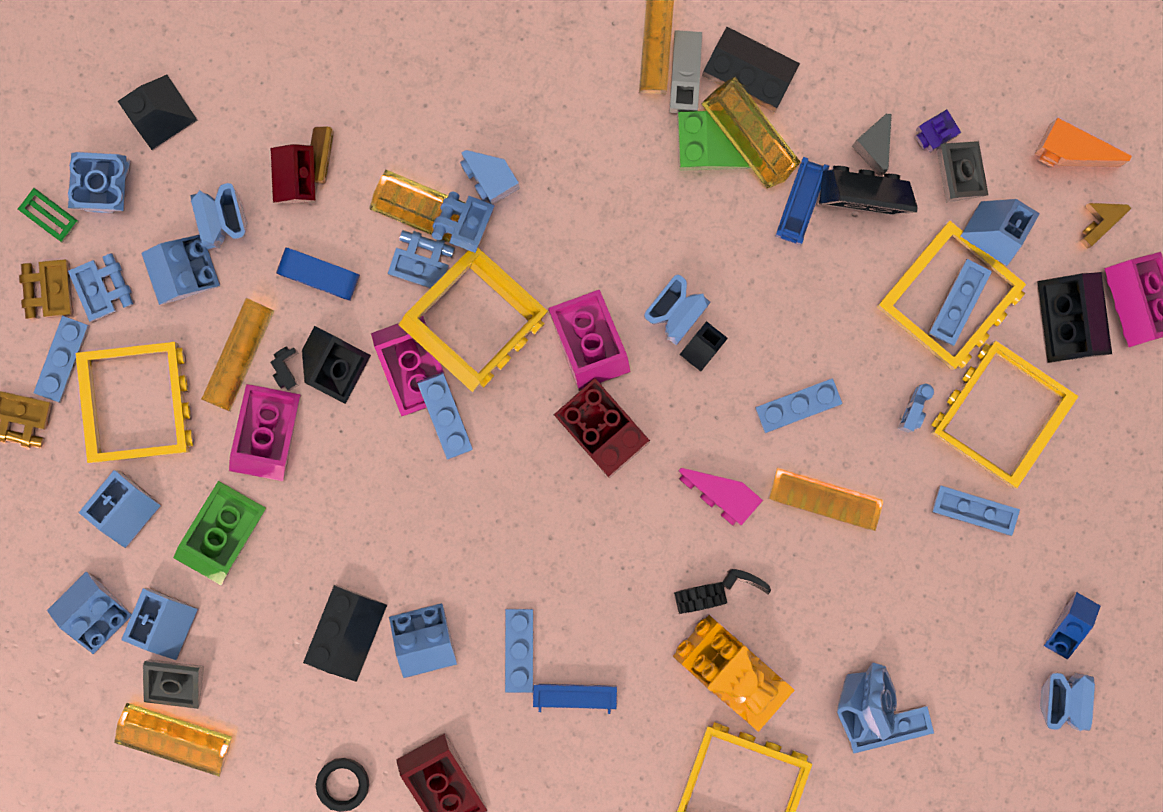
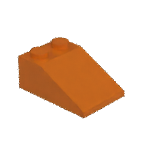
[1034,118,1132,167]

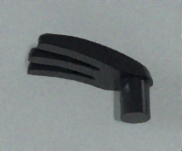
[722,569,771,594]

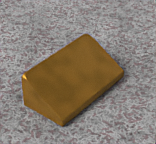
[310,126,334,184]

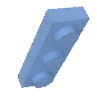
[928,259,992,346]
[34,316,89,403]
[417,372,473,459]
[755,378,843,433]
[932,485,1020,536]
[505,609,533,693]
[850,706,934,754]

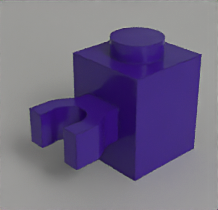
[915,109,961,152]

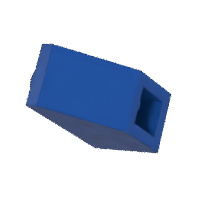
[1044,592,1101,659]

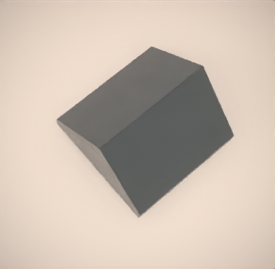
[852,114,892,175]
[936,141,989,203]
[143,659,204,709]

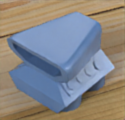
[68,152,130,213]
[190,183,247,250]
[644,275,711,345]
[837,663,897,743]
[1040,673,1095,731]

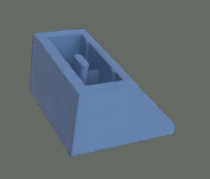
[460,150,520,205]
[961,199,1040,266]
[141,235,220,305]
[78,470,161,548]
[47,572,132,654]
[121,588,198,660]
[389,603,457,678]

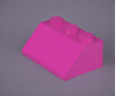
[1104,252,1163,347]

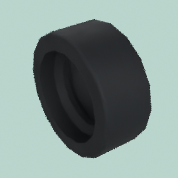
[315,758,369,812]

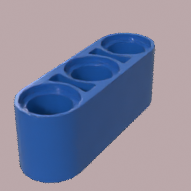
[276,247,360,301]

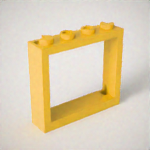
[877,221,1026,370]
[398,248,548,392]
[931,341,1079,488]
[76,342,193,464]
[676,722,812,812]

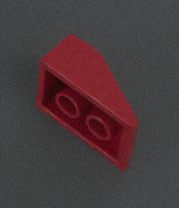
[396,733,488,812]

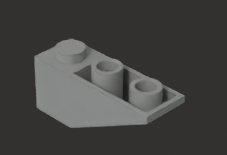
[669,30,702,113]

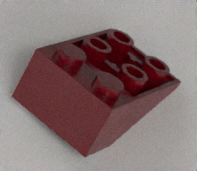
[553,378,650,478]

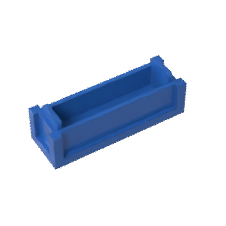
[775,157,829,246]
[533,683,617,714]

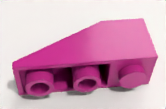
[678,468,763,526]

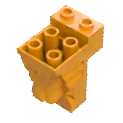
[673,615,795,732]

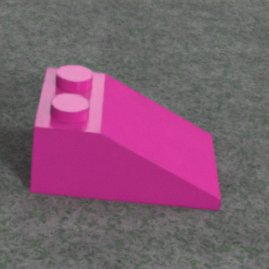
[548,289,631,391]
[371,316,453,417]
[229,384,300,481]

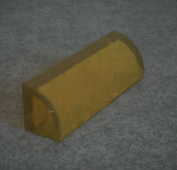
[639,0,674,95]
[702,77,801,189]
[369,169,465,242]
[201,298,274,411]
[768,468,883,531]
[114,703,232,777]

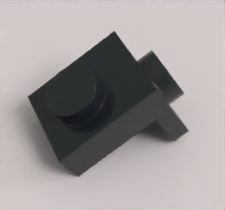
[270,346,299,391]

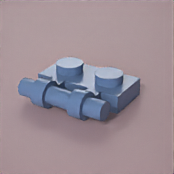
[432,192,495,253]
[388,230,455,288]
[68,253,134,322]
[898,384,934,433]

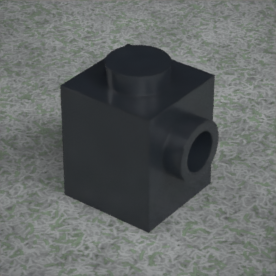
[679,321,728,372]

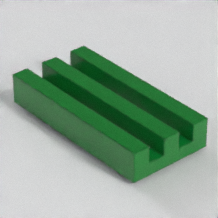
[17,188,79,243]

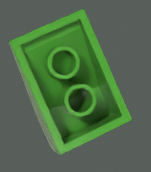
[677,111,762,171]
[173,481,266,585]

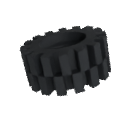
[674,582,728,614]

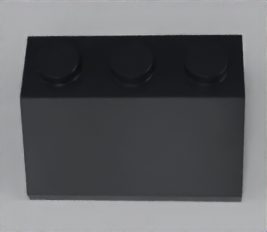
[702,27,800,112]
[819,165,918,216]
[1037,272,1112,363]
[303,584,387,682]

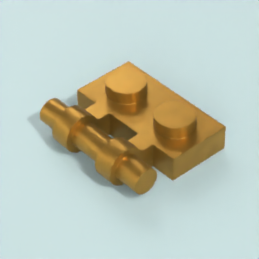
[19,259,72,319]
[0,391,52,449]

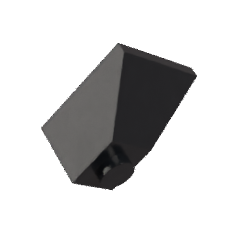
[118,75,198,151]
[302,326,371,404]

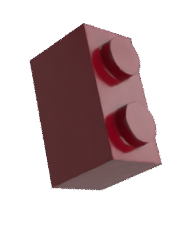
[270,144,316,204]

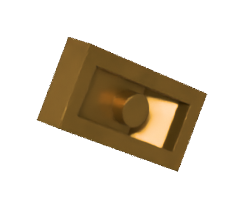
[1080,203,1132,249]

